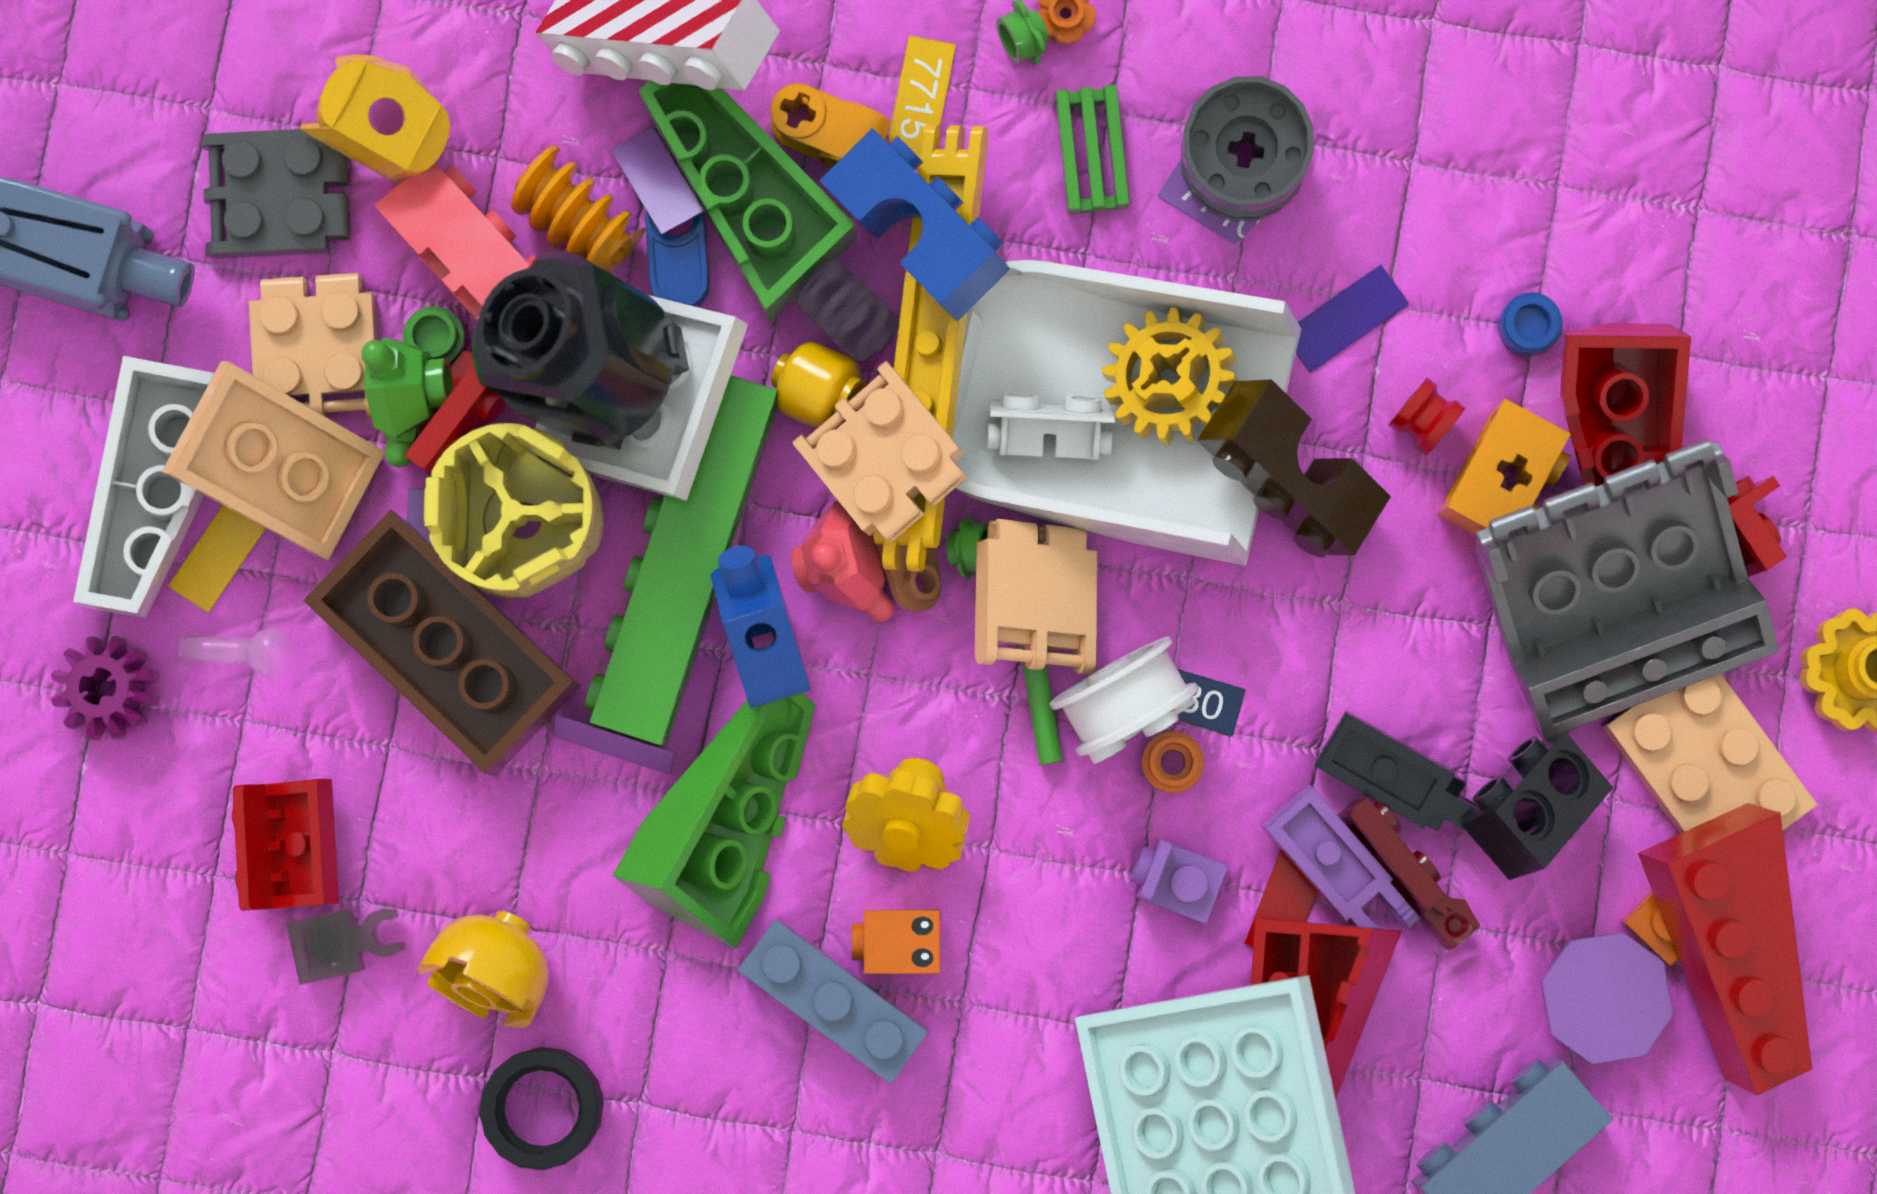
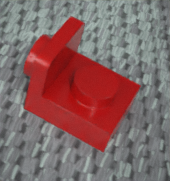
[1727,475,1787,577]

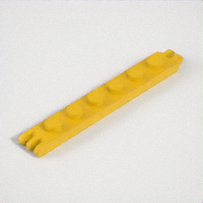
[873,125,988,572]

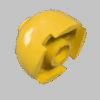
[417,911,548,1028]

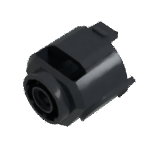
[472,251,689,450]

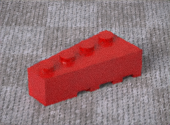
[1638,803,1812,1095]

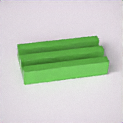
[1055,84,1129,215]

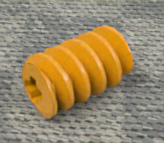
[511,144,646,273]

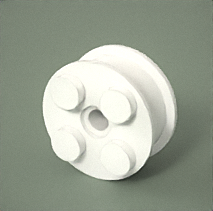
[1049,636,1199,764]

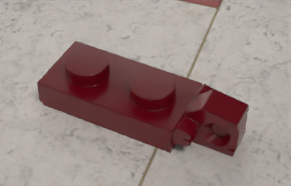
[1337,797,1480,950]

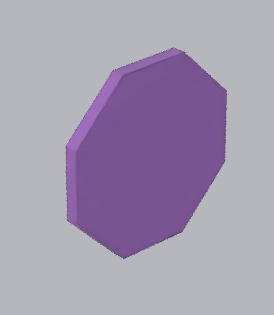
[1540,932,1674,1064]

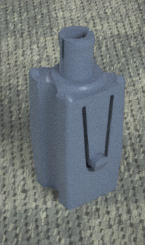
[0,176,195,321]

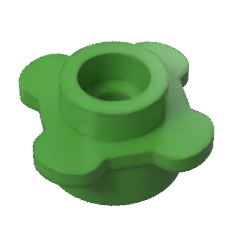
[996,0,1049,66]

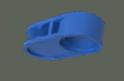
[645,210,710,307]

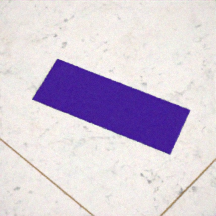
[1296,265,1409,373]

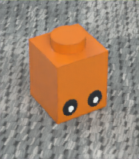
[852,909,940,974]

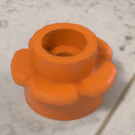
[1038,0,1096,44]

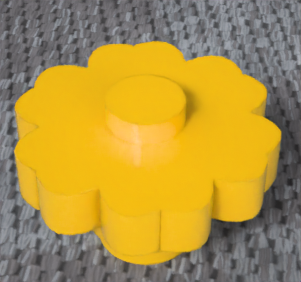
[1799,608,1877,732]
[842,758,971,872]

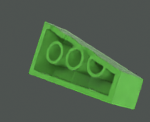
[639,80,857,323]

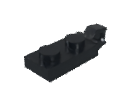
[1314,710,1477,831]

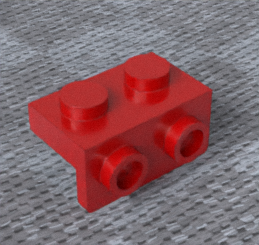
[404,351,506,476]
[232,779,339,911]

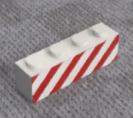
[535,0,780,90]

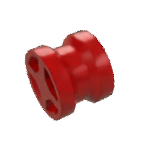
[1388,377,1465,456]

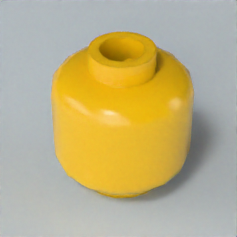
[771,342,867,429]

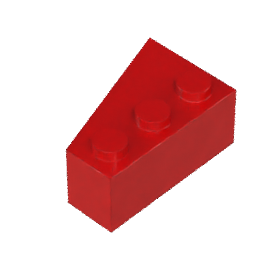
[1250,918,1402,1100]

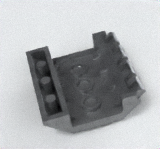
[1476,438,1779,739]

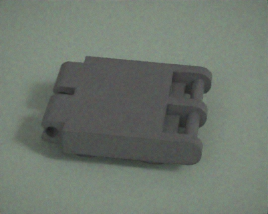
[202,129,350,258]

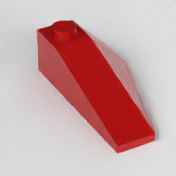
[1560,323,1691,487]

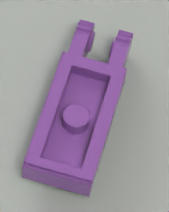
[1261,785,1420,928]

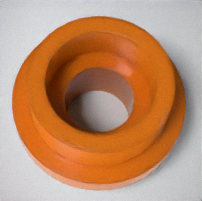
[1142,731,1204,793]

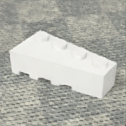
[73,356,214,619]

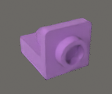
[1130,839,1228,924]

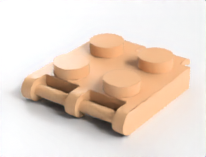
[249,273,378,417]
[792,360,967,543]
[975,519,1097,675]

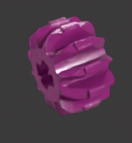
[51,636,160,740]

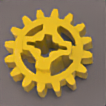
[1101,308,1239,445]

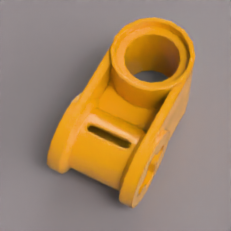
[770,83,891,168]

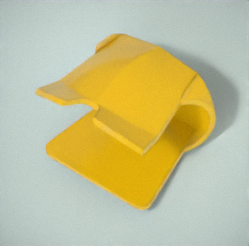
[300,54,450,184]

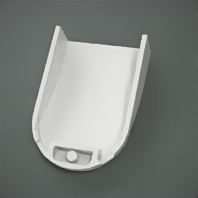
[952,260,1301,566]

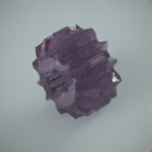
[795,260,899,363]

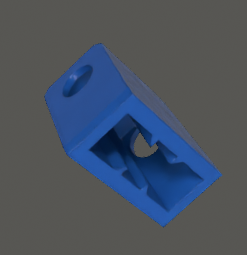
[710,545,811,708]

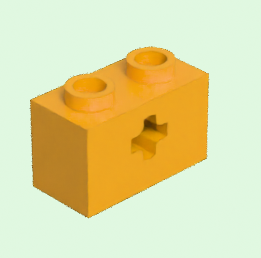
[1437,399,1571,535]

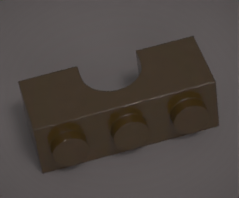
[1197,379,1391,558]

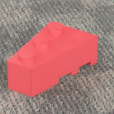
[374,163,536,322]

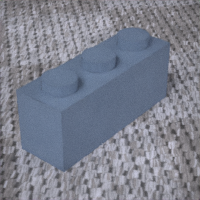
[737,918,928,1084]
[1411,1058,1614,1194]

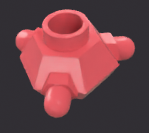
[791,501,894,622]

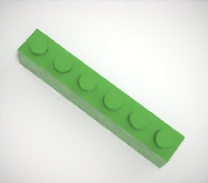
[584,375,778,748]

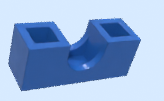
[819,128,1011,322]

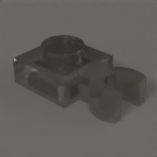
[287,909,406,985]

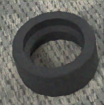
[479,1047,604,1170]

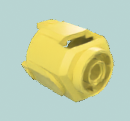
[424,423,604,600]

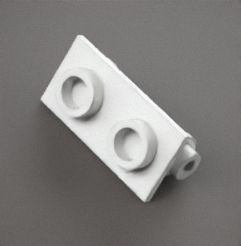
[987,392,1115,460]

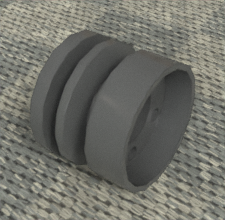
[1181,76,1314,221]

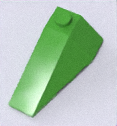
[612,693,816,949]

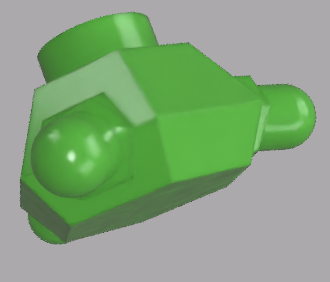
[361,337,454,468]

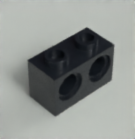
[1461,731,1614,880]

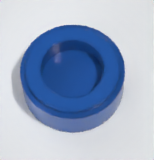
[1498,292,1563,356]

